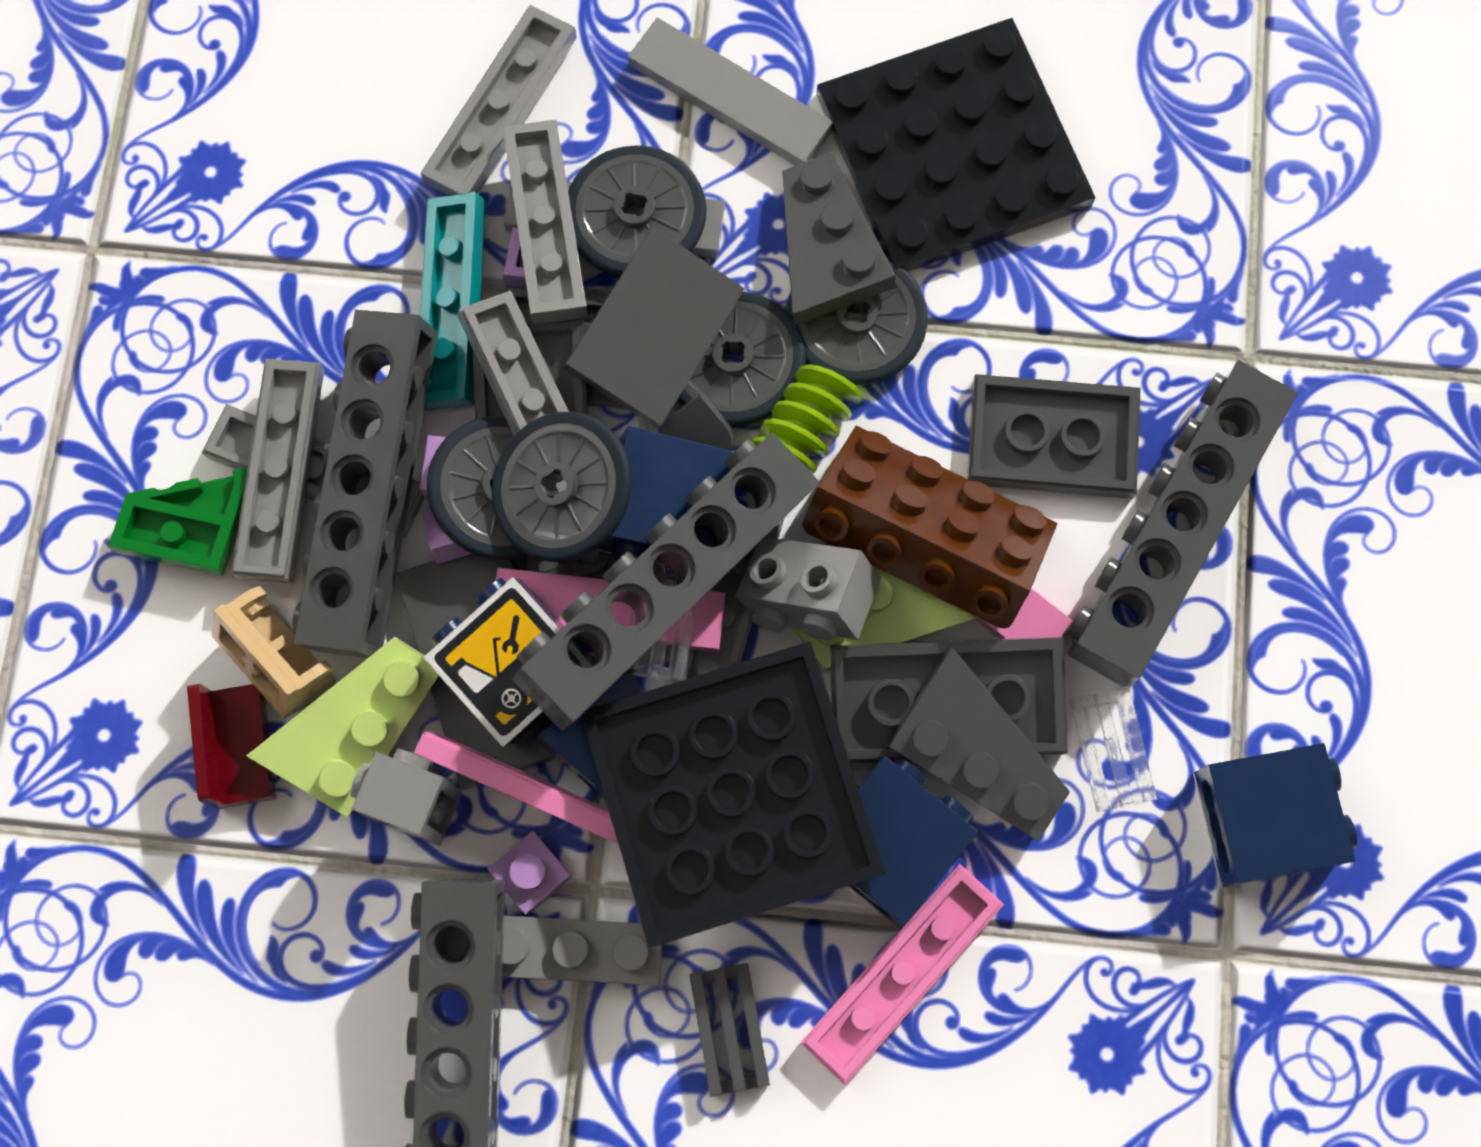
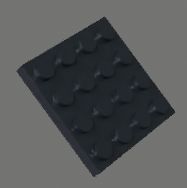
[816,17,1096,272]
[581,641,886,948]

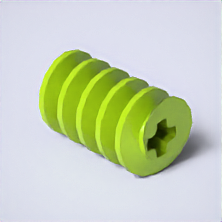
[752,364,863,474]

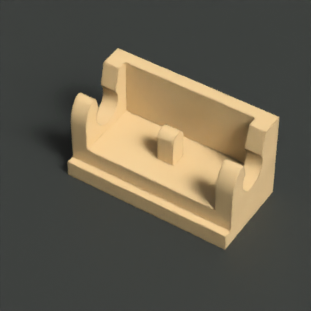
[211,586,336,719]

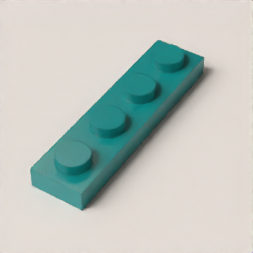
[420,192,486,410]

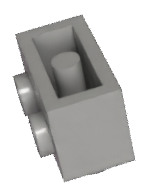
[736,537,881,641]
[350,748,463,846]

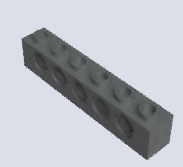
[292,309,438,658]
[1067,360,1299,690]
[512,432,821,732]
[404,879,505,1147]

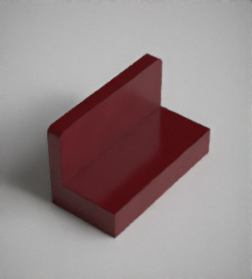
[187,683,276,809]

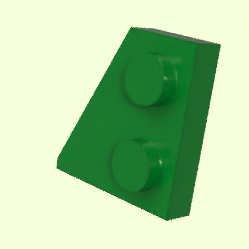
[108,468,248,577]

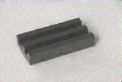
[689,963,770,1097]

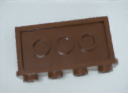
[802,425,1058,629]

